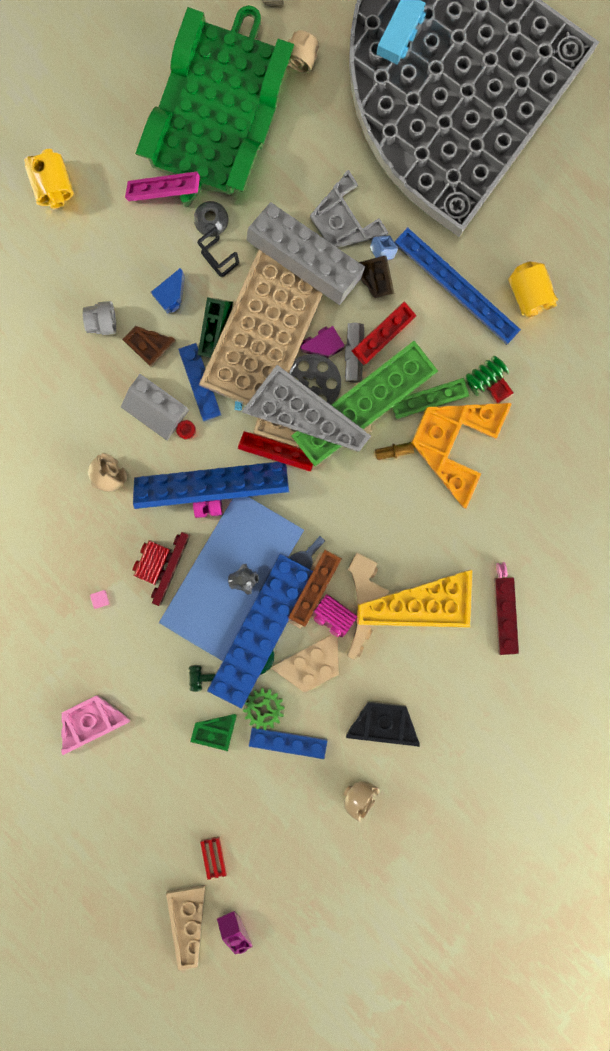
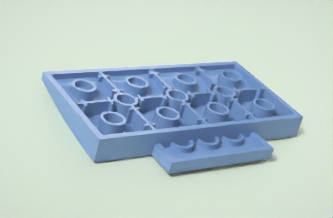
[159,497,304,661]

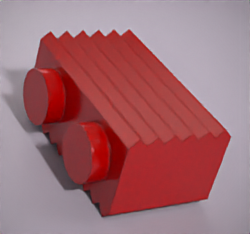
[132,540,172,585]

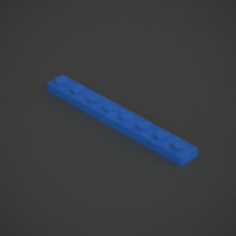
[394,227,521,345]

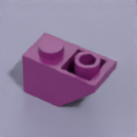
[300,326,345,359]
[217,911,253,955]

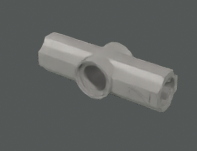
[345,323,364,383]

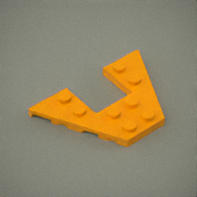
[411,403,512,509]

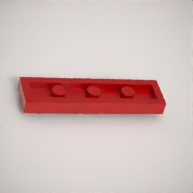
[351,301,417,365]
[238,431,313,472]

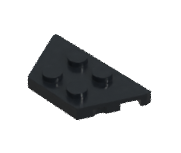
[346,701,420,747]

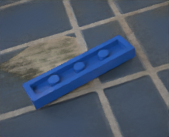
[178,343,222,421]
[249,726,327,759]

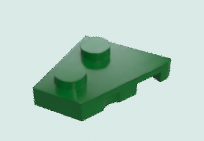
[190,714,237,751]

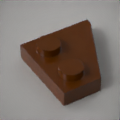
[122,326,176,367]

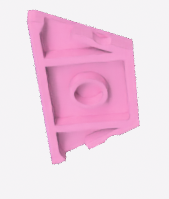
[61,695,130,755]

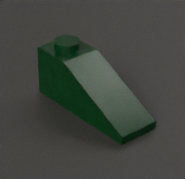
[198,297,233,358]

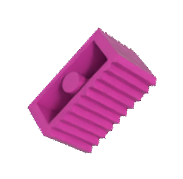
[312,594,357,637]

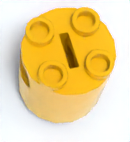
[24,149,74,208]
[508,261,558,318]

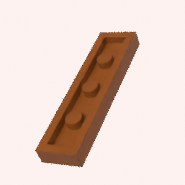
[288,550,342,627]

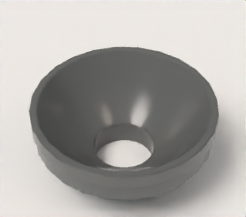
[194,201,229,237]

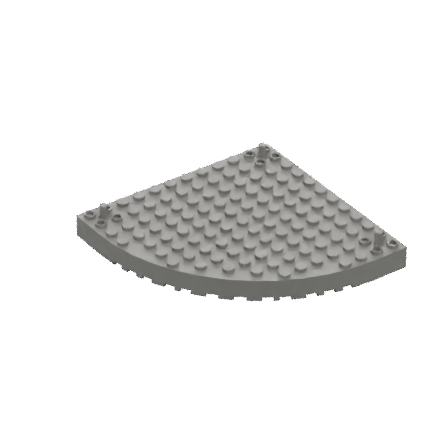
[349,0,599,237]

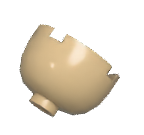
[88,453,127,492]
[343,781,380,822]

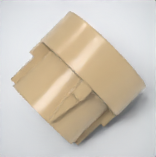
[288,30,320,73]

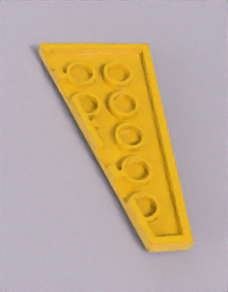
[357,570,472,627]

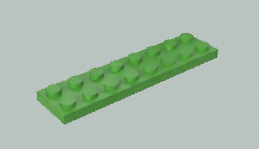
[291,340,438,467]

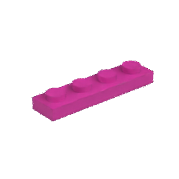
[125,172,200,202]

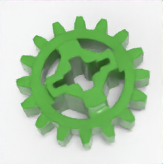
[243,687,285,730]

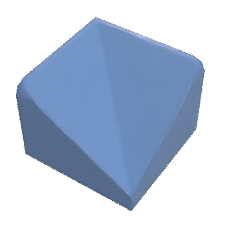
[370,235,398,260]

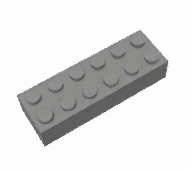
[246,202,365,305]

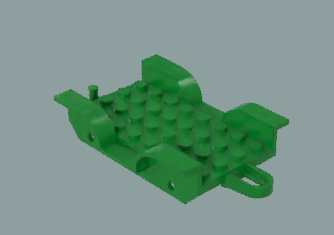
[135,5,294,207]

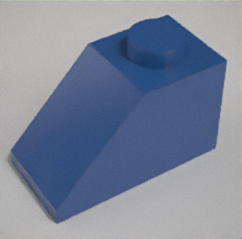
[151,268,185,314]

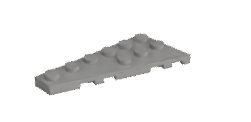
[241,365,371,452]

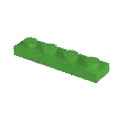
[392,378,469,420]

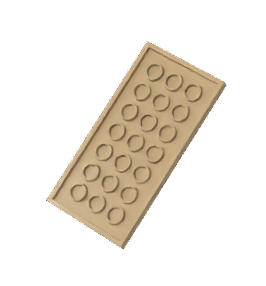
[199,250,323,405]

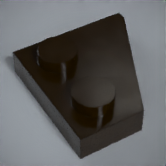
[359,255,395,298]

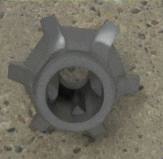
[228,564,259,595]

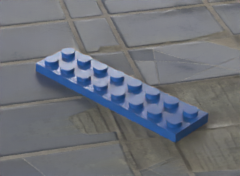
[133,462,289,509]
[207,554,313,709]

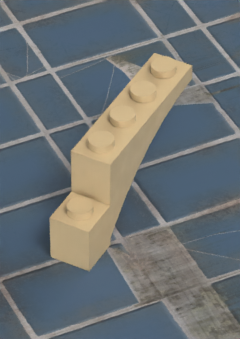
[347,553,389,660]

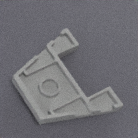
[310,170,388,248]

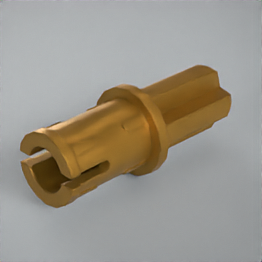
[375,442,414,460]

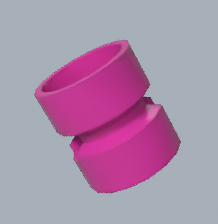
[193,500,223,518]

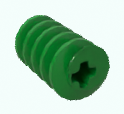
[466,356,509,396]

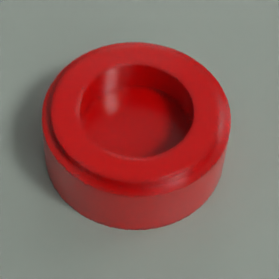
[176,420,196,440]

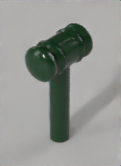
[188,665,215,692]

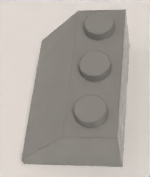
[121,374,189,441]

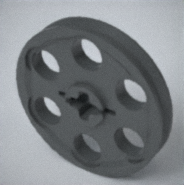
[289,354,341,405]

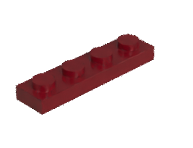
[151,532,190,606]
[494,577,519,655]

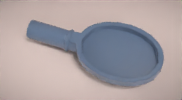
[289,536,325,569]

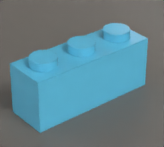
[377,0,426,65]

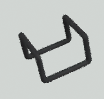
[197,227,239,277]

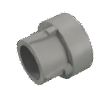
[83,301,116,335]

